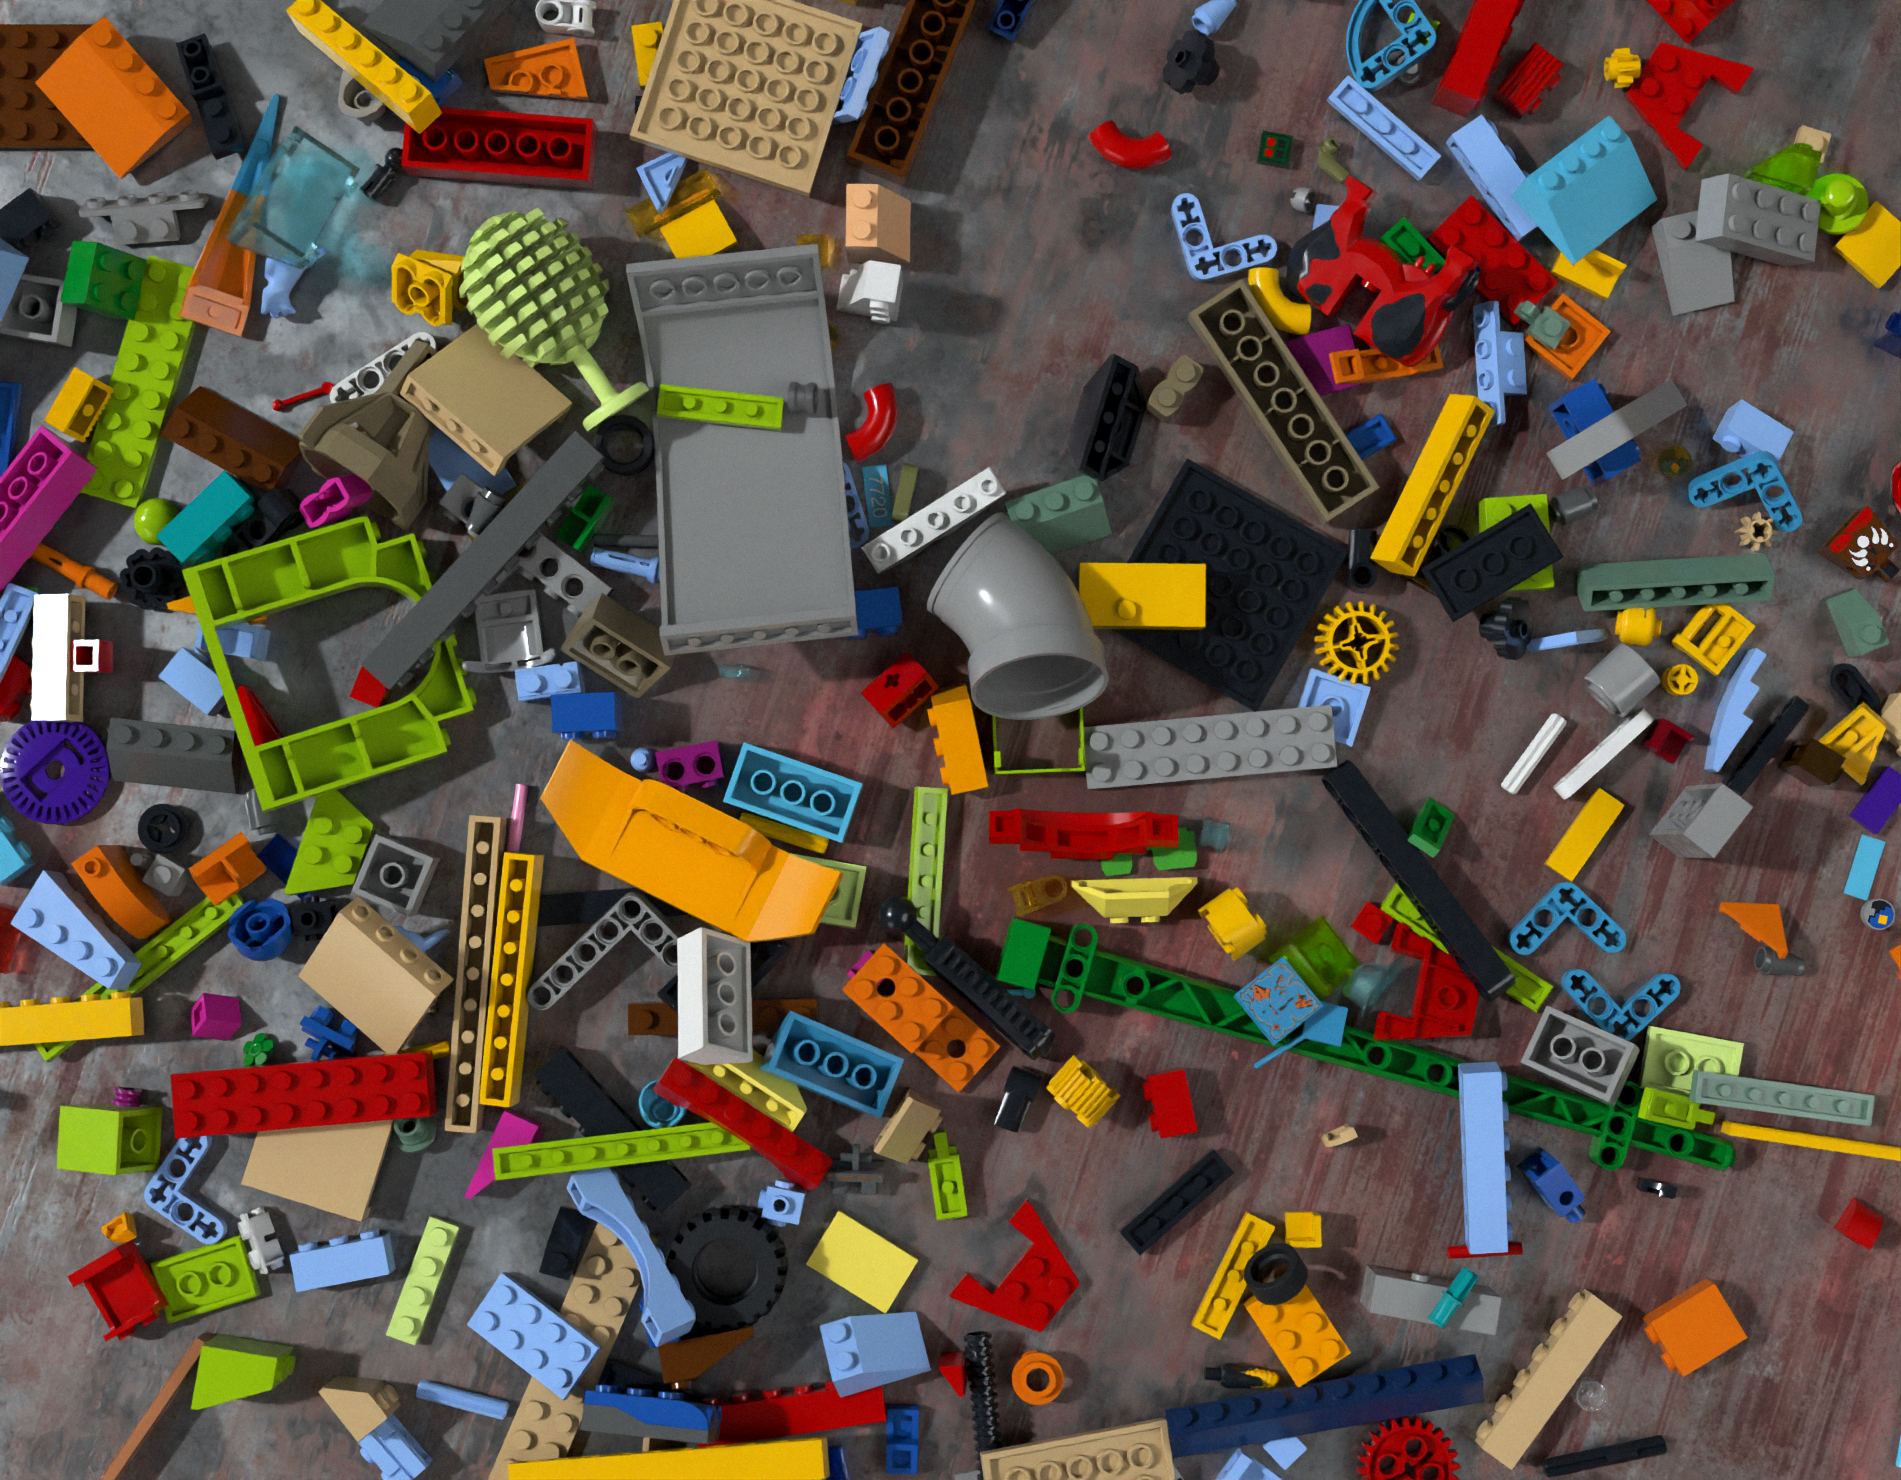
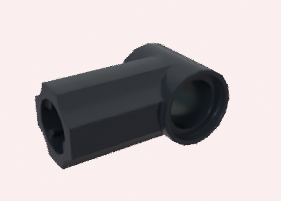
[1345,529,1377,593]
[994,1065,1042,1133]

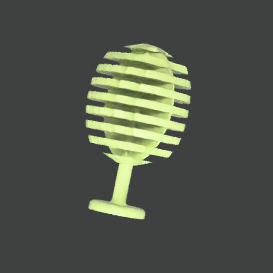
[459,208,649,432]

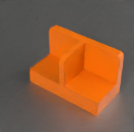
[189,832,267,906]

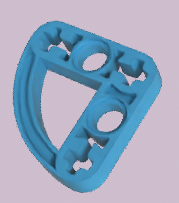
[1346,0,1438,93]

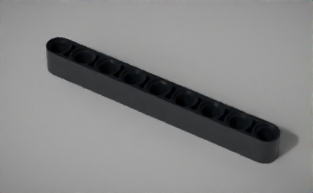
[1321,760,1516,1003]

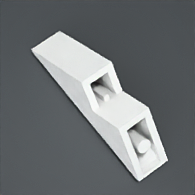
[861,467,1007,574]

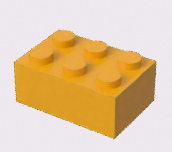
[1242,1274,1351,1388]

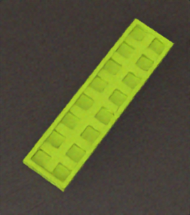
[80,255,196,509]

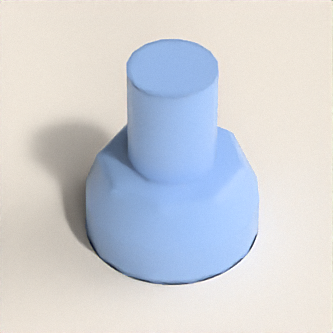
[631,748,656,772]

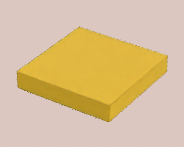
[1832,201,1901,289]

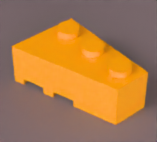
[927,683,988,795]

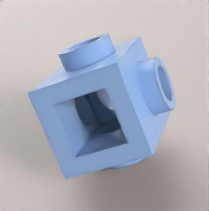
[757,1179,806,1227]

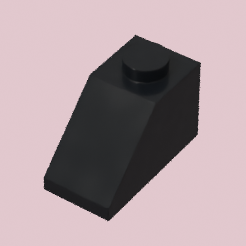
[539,1206,590,1281]

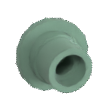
[392,1116,436,1153]

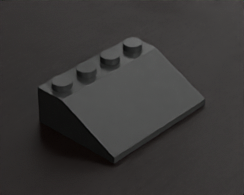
[361,0,513,82]

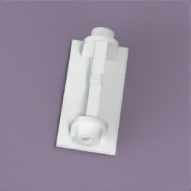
[237,1206,285,1274]

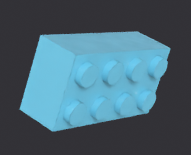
[723,742,864,843]

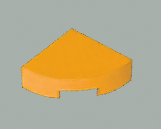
[101,1211,137,1243]

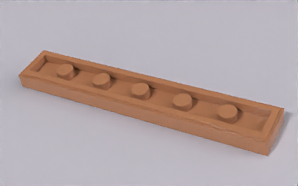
[99,1332,214,1480]

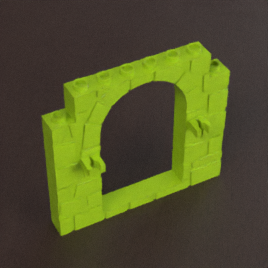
[182,515,477,813]

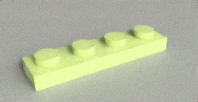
[386,1215,461,1346]

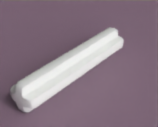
[1501,713,1567,794]

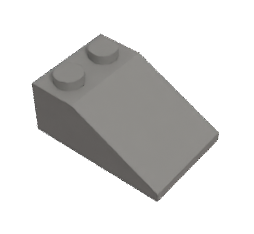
[1651,210,1735,316]

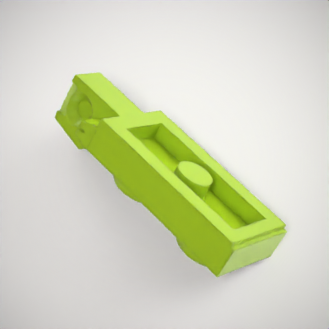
[1638,1086,1715,1130]
[928,1130,968,1221]

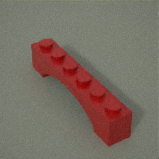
[652,1057,834,1192]

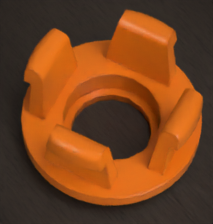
[1012,1349,1064,1405]

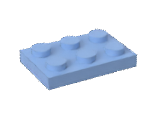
[832,26,890,125]

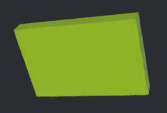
[150,1234,261,1324]

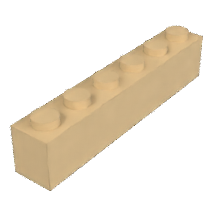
[1475,1289,1623,1470]

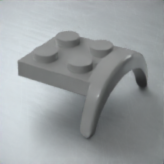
[462,589,556,674]

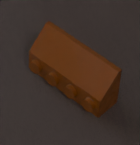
[161,386,303,493]

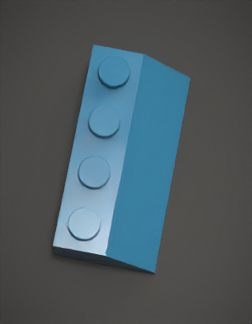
[759,1011,904,1118]

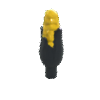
[1204,1363,1279,1389]

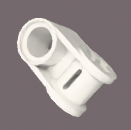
[535,0,597,37]

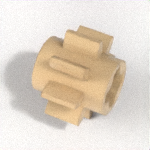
[1735,512,1778,552]

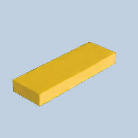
[1544,788,1625,882]

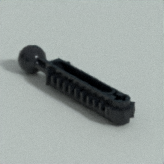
[878,895,1055,1061]

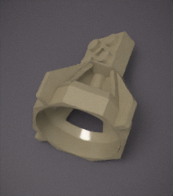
[298,340,438,530]

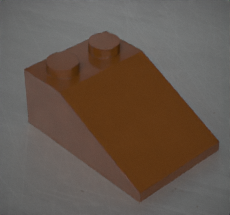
[658,1327,754,1392]

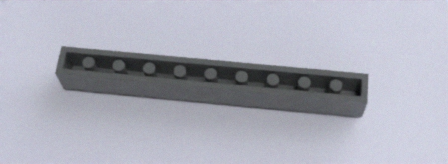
[361,431,606,690]

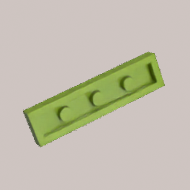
[657,384,785,431]

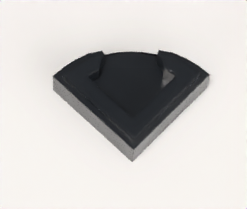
[1636,1177,1677,1199]

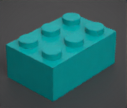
[156,470,260,567]

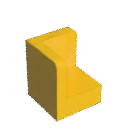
[1285,1210,1322,1248]

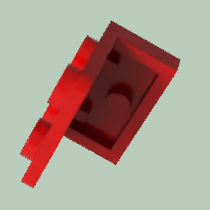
[1646,0,1735,44]

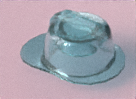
[1343,956,1406,1019]

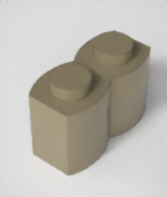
[1146,355,1204,423]

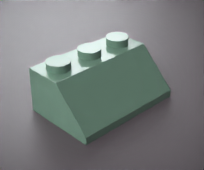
[1004,475,1112,555]

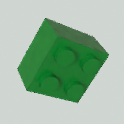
[60,241,147,320]

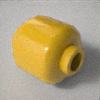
[1614,608,1662,647]

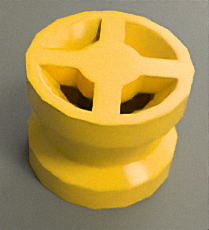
[1661,664,1698,696]

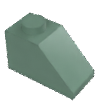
[1826,589,1890,658]

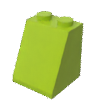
[57,1103,162,1175]
[191,1334,296,1410]

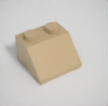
[319,1375,401,1442]

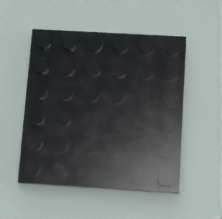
[1110,458,1349,712]

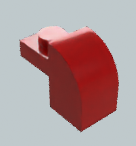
[70,640,114,675]

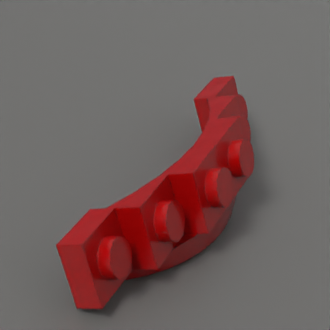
[989,809,1179,860]

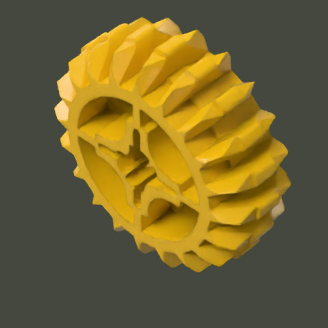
[1314,601,1399,685]

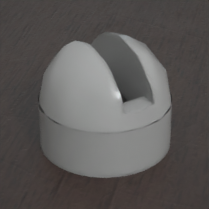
[1290,187,1316,213]

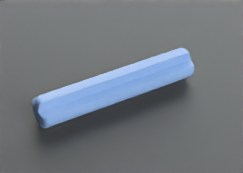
[416,1380,509,1420]

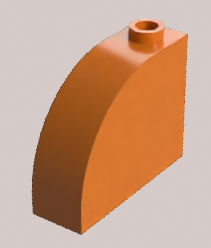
[71,845,173,940]

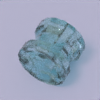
[1198,817,1230,853]

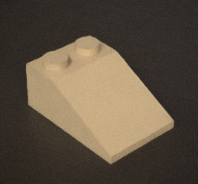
[873,1088,943,1164]

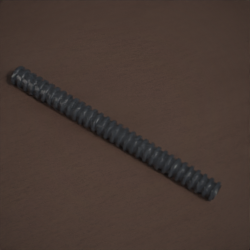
[964,1331,1003,1480]

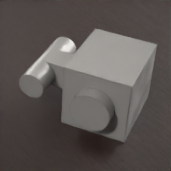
[130,853,191,897]

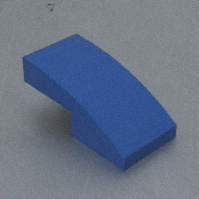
[886,1404,919,1474]

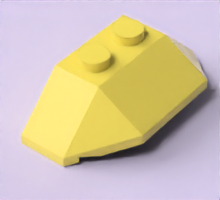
[1070,877,1198,923]
[687,1050,807,1132]

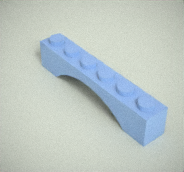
[567,1167,696,1347]

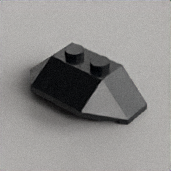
[1067,354,1146,482]

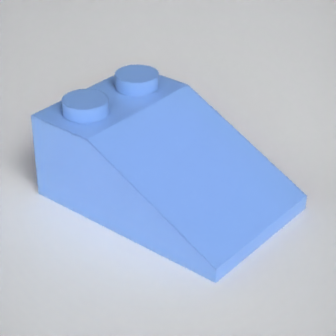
[820,1312,931,1398]

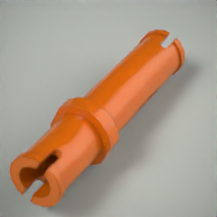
[29,542,118,600]

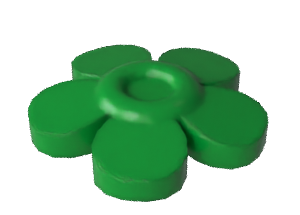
[243,1033,275,1066]

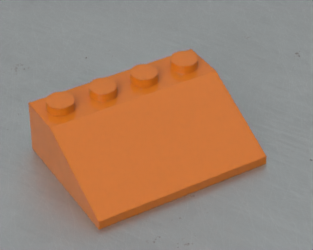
[35,16,193,180]

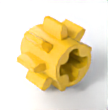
[1604,48,1641,88]

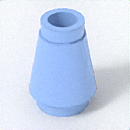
[1191,0,1237,36]

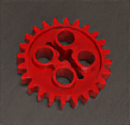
[1356,1416,1460,1480]

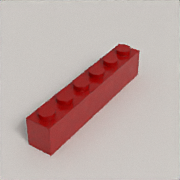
[698,1379,887,1447]

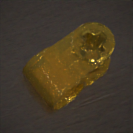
[1006,873,1068,918]

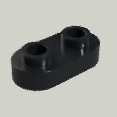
[1826,663,1880,714]

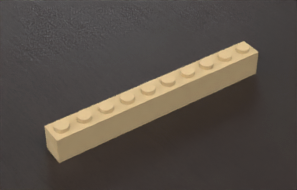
[444,815,507,1133]

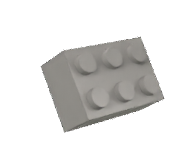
[1520,1006,1640,1107]

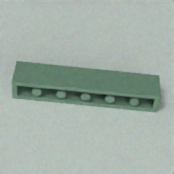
[1576,553,1776,612]

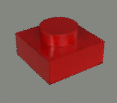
[1349,901,1394,944]

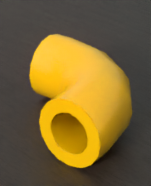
[1248,267,1311,335]

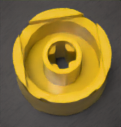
[1198,887,1267,961]

